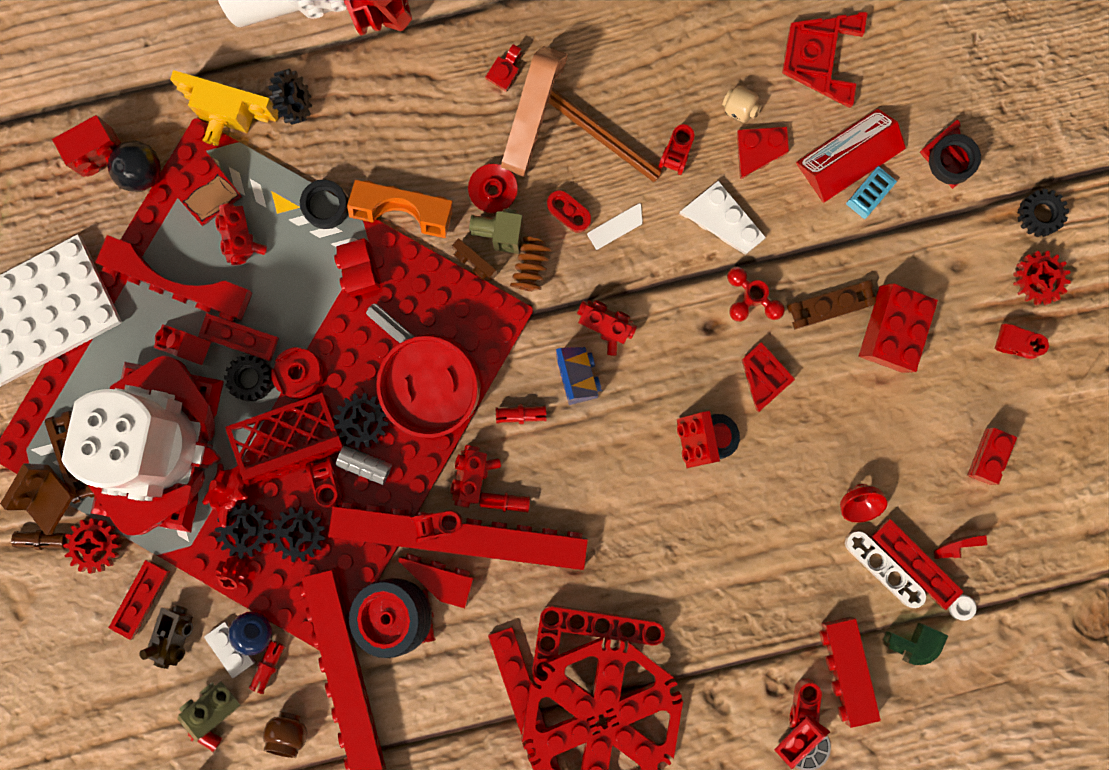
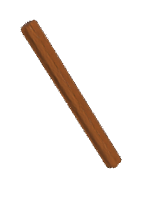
[548,89,662,182]

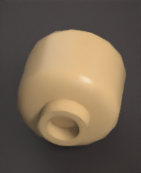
[722,86,761,123]

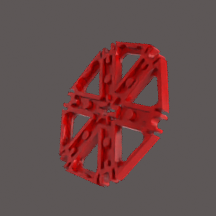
[521,637,683,770]

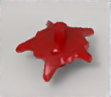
[202,461,251,528]

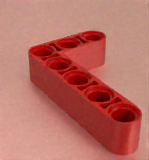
[532,605,665,678]

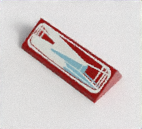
[796,109,906,203]

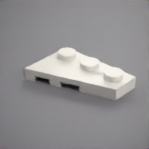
[679,181,766,255]

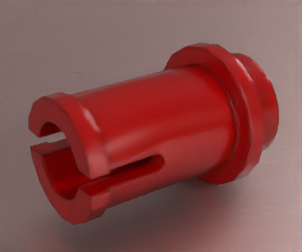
[188,731,223,752]

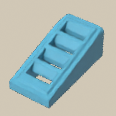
[846,166,897,220]

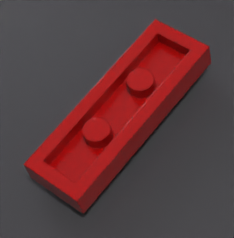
[198,313,279,362]
[108,560,170,640]

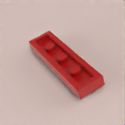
[870,519,963,610]

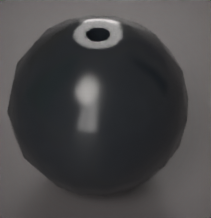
[107,140,161,193]

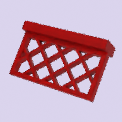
[225,393,343,487]

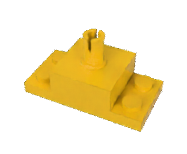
[170,70,278,146]

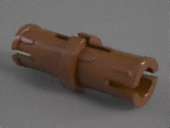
[11,530,68,550]

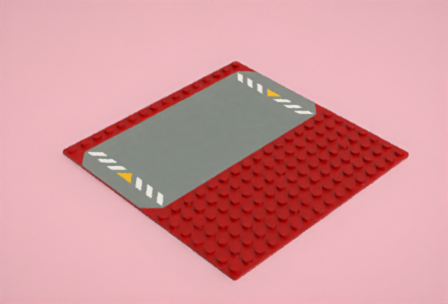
[0,118,533,651]

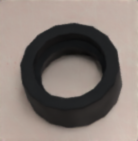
[929,134,981,185]
[300,179,349,229]

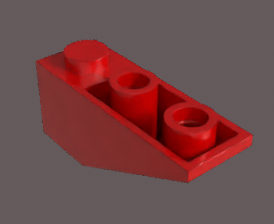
[398,553,475,609]

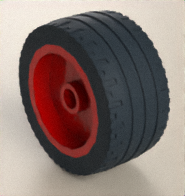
[349,578,432,658]

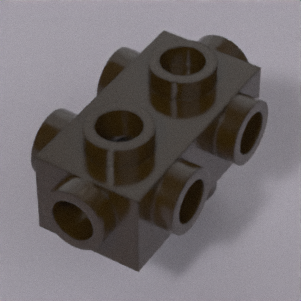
[139,605,193,669]

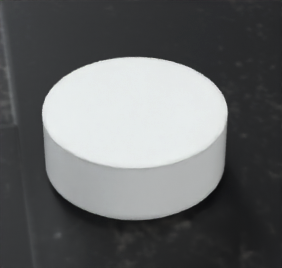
[949,594,976,621]

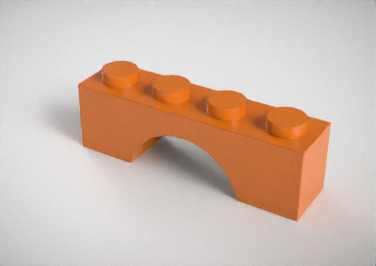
[347,180,453,238]

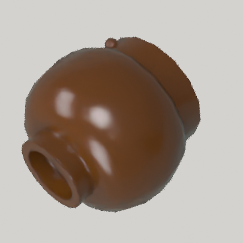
[263,712,308,758]

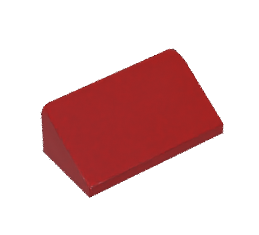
[774,716,830,769]

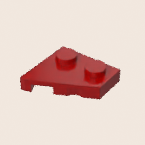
[919,119,969,189]
[737,127,789,179]
[742,342,795,412]

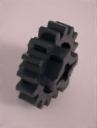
[268,69,312,125]
[334,393,390,448]
[215,503,271,559]
[270,507,327,562]

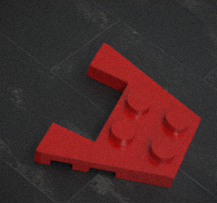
[782,12,868,108]

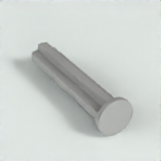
[366,303,415,343]

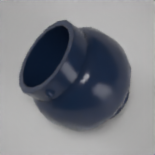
[228,612,272,655]

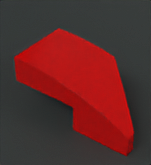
[934,535,988,559]

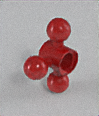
[727,267,785,322]

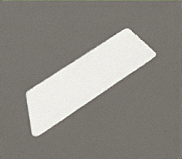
[587,203,642,250]

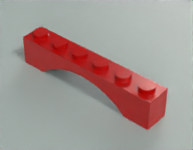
[95,235,253,322]

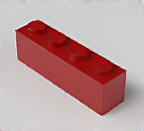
[819,617,881,728]

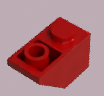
[153,324,211,365]

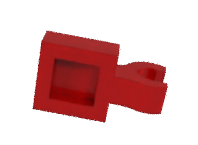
[485,44,522,92]

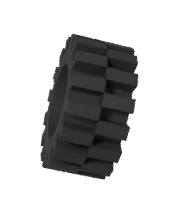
[1017,189,1069,237]
[224,355,273,402]

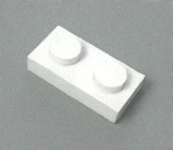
[204,621,256,678]

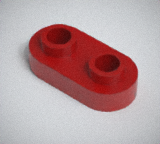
[547,191,591,233]

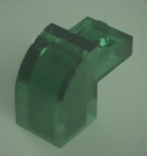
[883,623,948,665]

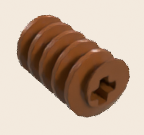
[510,236,552,292]

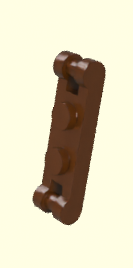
[787,280,877,330]
[45,410,95,504]

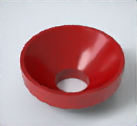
[840,484,887,523]

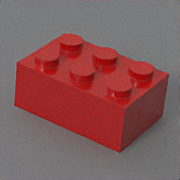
[858,283,938,373]

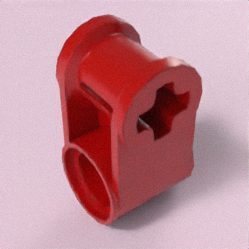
[658,124,695,176]
[994,324,1049,359]
[306,457,342,508]
[411,510,462,543]
[789,678,822,728]

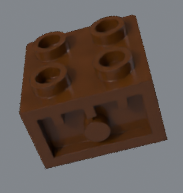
[0,463,74,535]

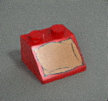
[166,151,242,226]

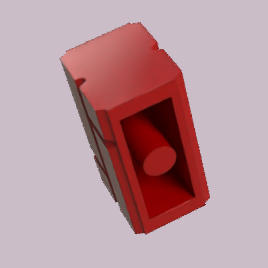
[967,428,1017,485]

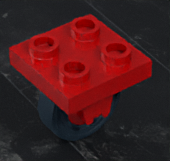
[677,411,740,468]

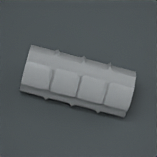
[336,445,392,485]

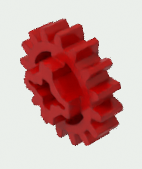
[1013,251,1071,306]
[63,518,122,574]

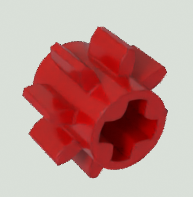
[216,557,249,589]

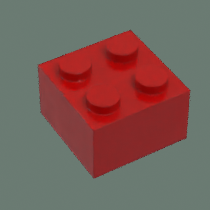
[52,115,121,177]

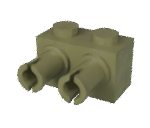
[469,209,524,254]
[177,681,240,742]

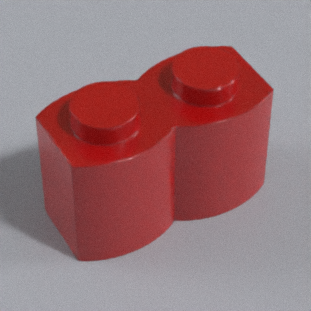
[334,238,381,297]

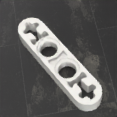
[845,531,926,608]

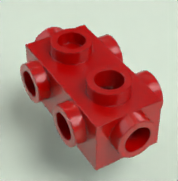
[215,203,267,265]
[577,300,637,356]
[450,445,501,508]

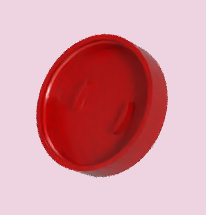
[377,334,481,438]

